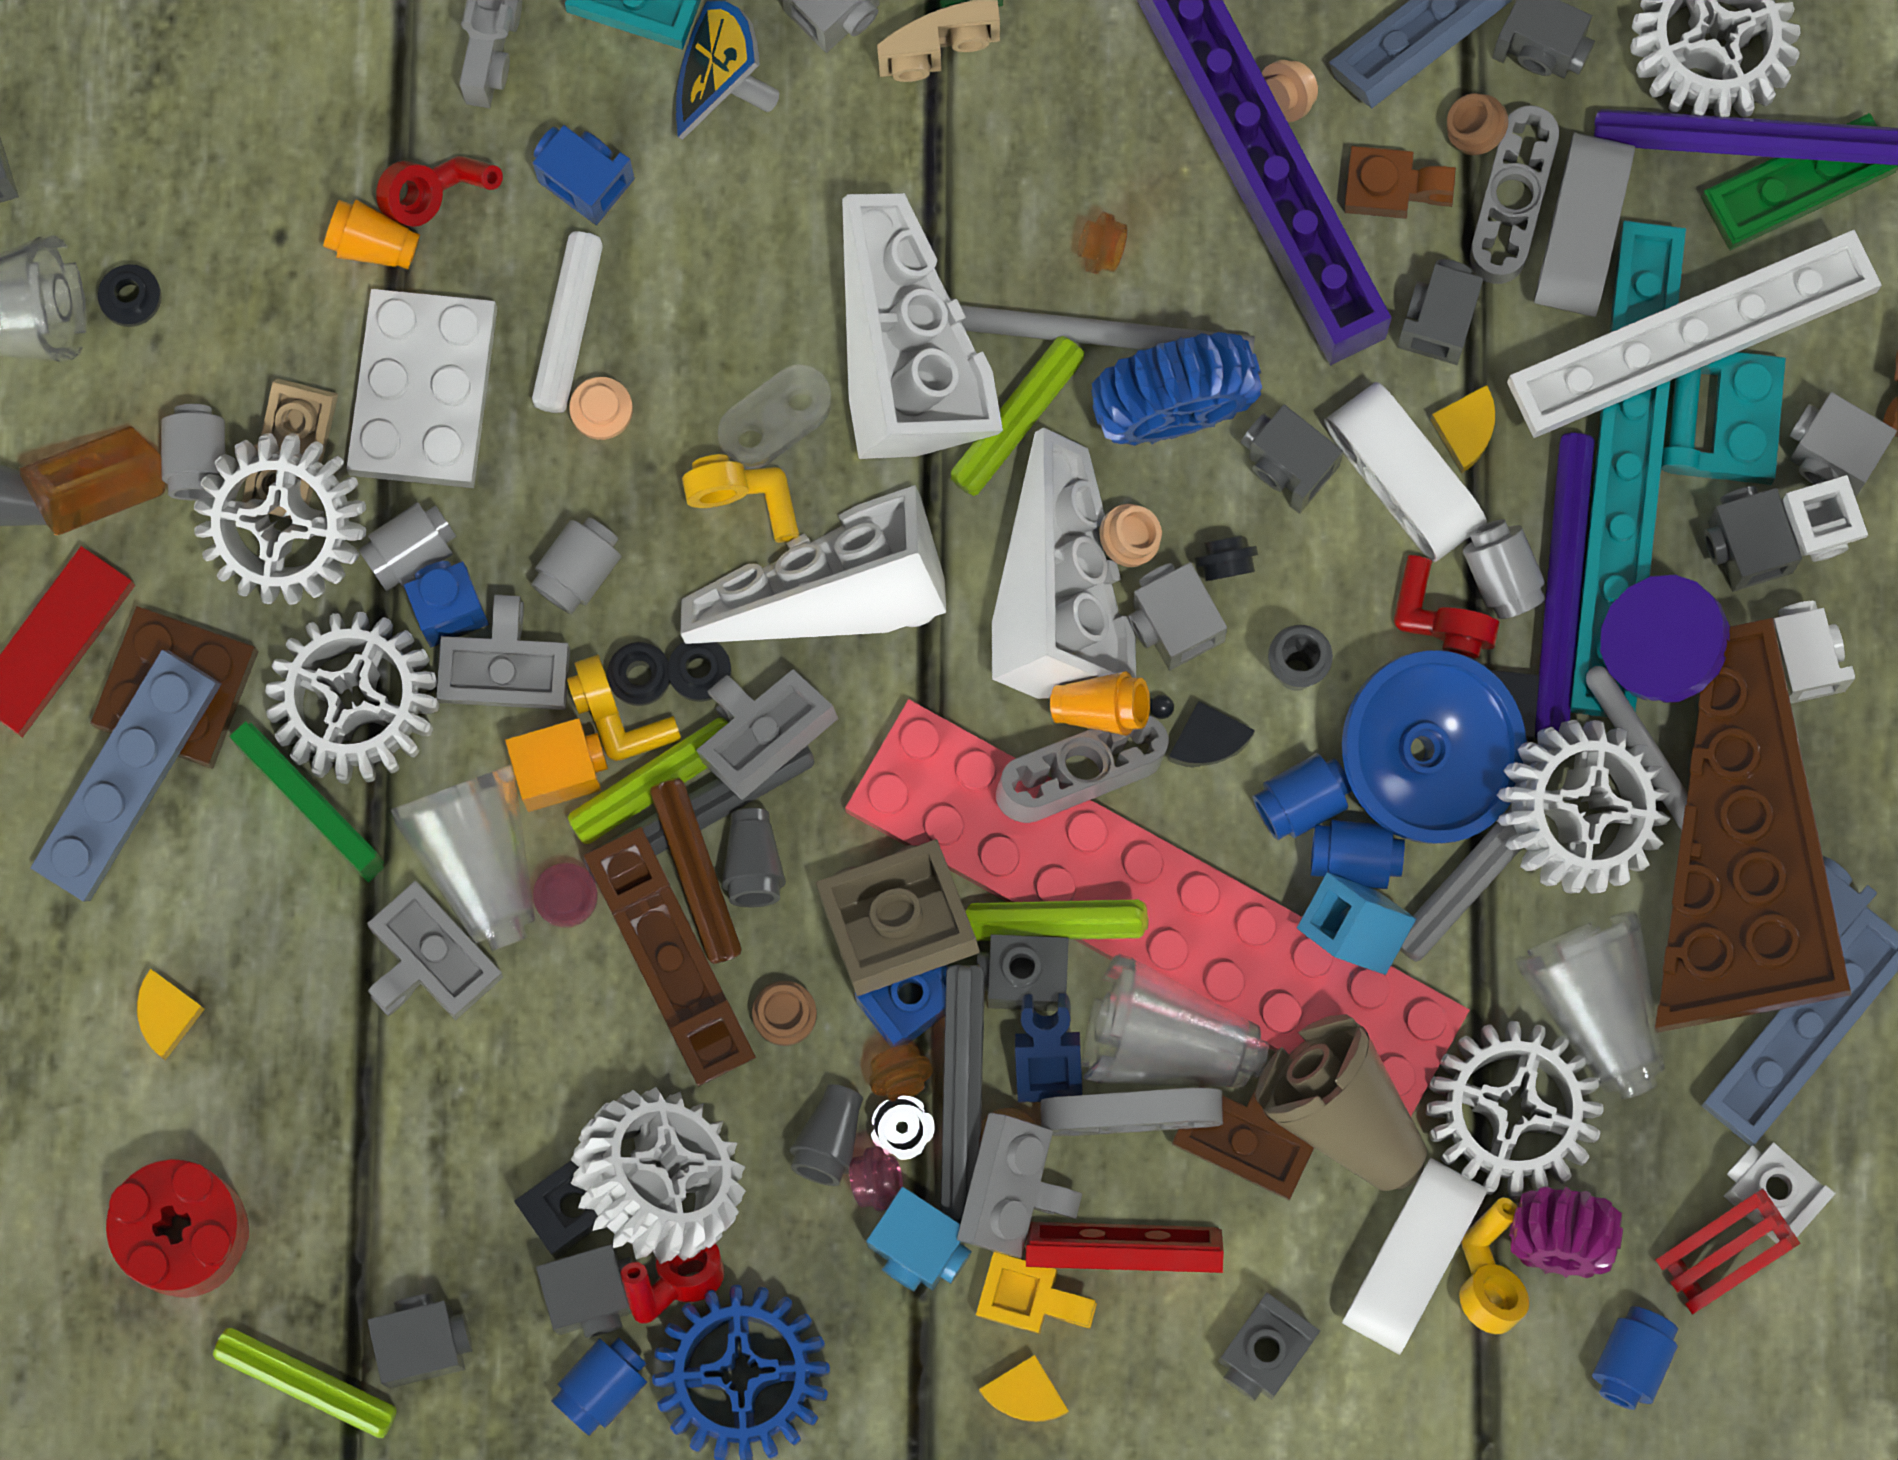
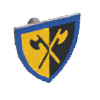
[676,1,779,140]

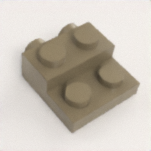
[816,839,980,996]

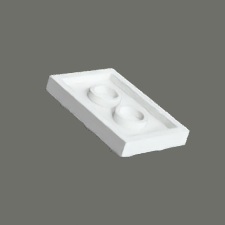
[347,289,498,488]

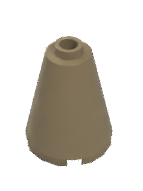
[1255,1014,1427,1191]

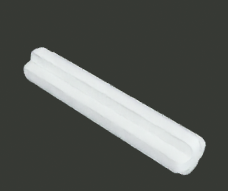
[532,231,603,413]

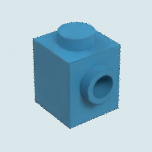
[1297,872,1416,975]
[866,1186,972,1291]

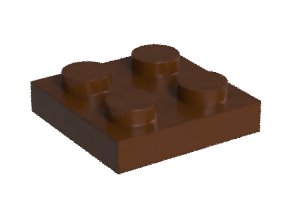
[91,606,258,769]

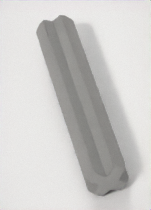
[1400,807,1521,962]

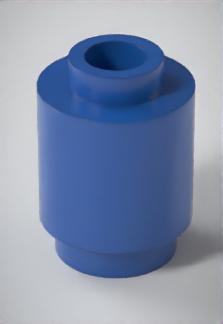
[1252,753,1352,841]
[1310,820,1405,889]
[1592,1306,1678,1410]
[551,1337,648,1436]

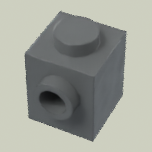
[1704,486,1802,592]
[977,934,1069,1011]
[536,1244,632,1338]
[367,1294,473,1389]

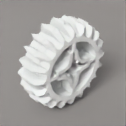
[1630,0,1801,118]
[194,433,366,605]
[265,612,439,784]
[1497,720,1671,894]
[1426,1021,1603,1198]
[571,1087,746,1264]

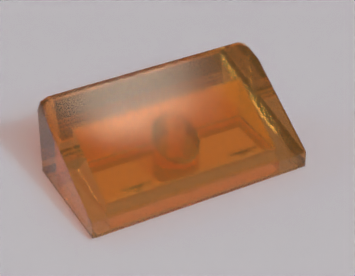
[20,426,165,535]

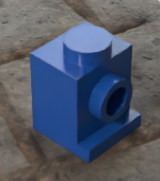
[533,125,635,226]
[404,561,489,648]
[855,965,948,1054]

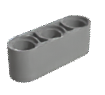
[1534,132,1635,317]

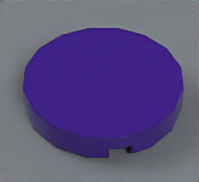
[1600,575,1730,703]

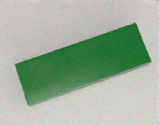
[1701,113,1898,251]
[229,721,384,883]

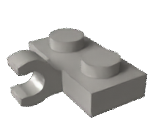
[459,0,522,108]
[436,595,570,710]
[697,669,838,800]
[367,881,503,1021]
[957,1113,1082,1258]

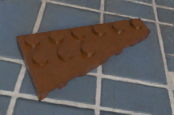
[1655,618,1852,1033]

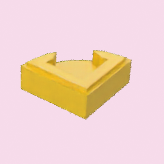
[1431,385,1495,473]
[137,969,205,1061]
[979,1355,1069,1422]

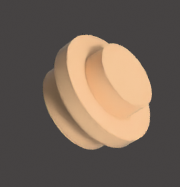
[1262,60,1318,122]
[569,377,633,440]
[1099,504,1162,567]

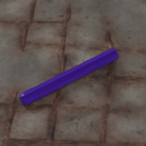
[1594,109,1898,165]
[1535,433,1594,738]

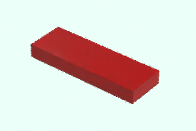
[0,546,136,738]
[1026,1222,1224,1273]

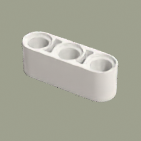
[1324,382,1487,562]
[1342,1157,1488,1355]

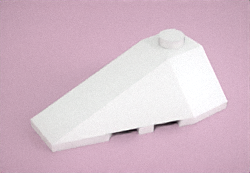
[842,193,1003,459]
[992,428,1136,699]
[681,485,946,644]

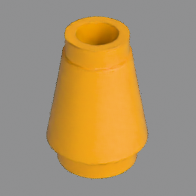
[323,199,420,270]
[1050,671,1150,736]

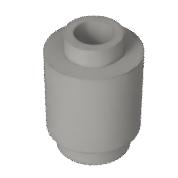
[161,404,225,501]
[358,502,457,591]
[531,517,622,615]
[1463,519,1545,619]

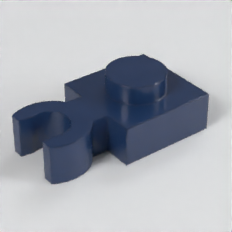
[1015,993,1083,1102]

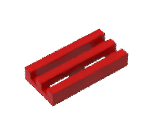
[1656,1188,1801,1315]

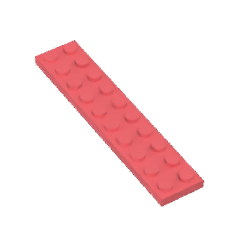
[845,699,1470,1116]

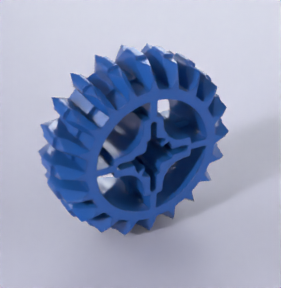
[1091,332,1263,446]
[652,1285,830,1460]

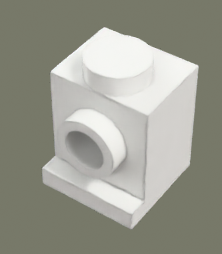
[1782,475,1868,562]
[1773,601,1855,703]
[1724,1142,1836,1243]

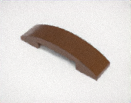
[583,827,756,1087]

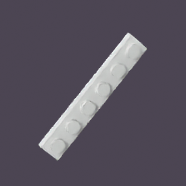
[1507,230,1882,438]

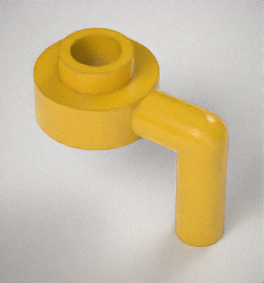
[682,454,799,543]
[566,654,682,761]
[1459,1197,1529,1334]

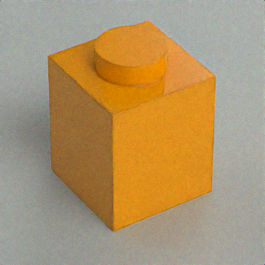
[505,718,608,812]

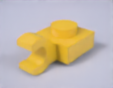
[976,1252,1097,1334]

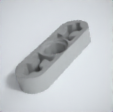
[1469,106,1559,284]
[996,715,1169,823]
[1041,1088,1223,1136]

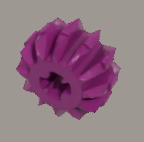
[1509,1186,1623,1278]

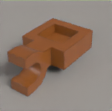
[1345,146,1456,219]

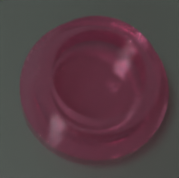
[533,863,598,928]
[849,1146,903,1212]

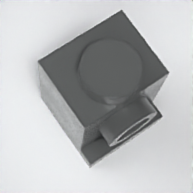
[1492,0,1595,79]
[1397,259,1484,365]
[1241,404,1343,514]
[1218,1292,1320,1401]

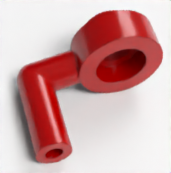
[376,156,503,227]
[1394,555,1500,658]
[621,1243,724,1324]

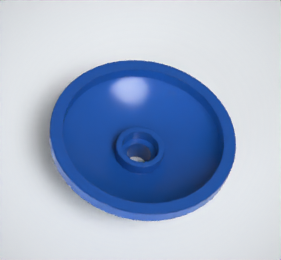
[1342,650,1527,844]

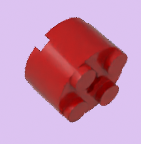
[106,1159,249,1298]

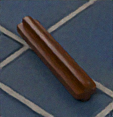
[650,778,742,964]

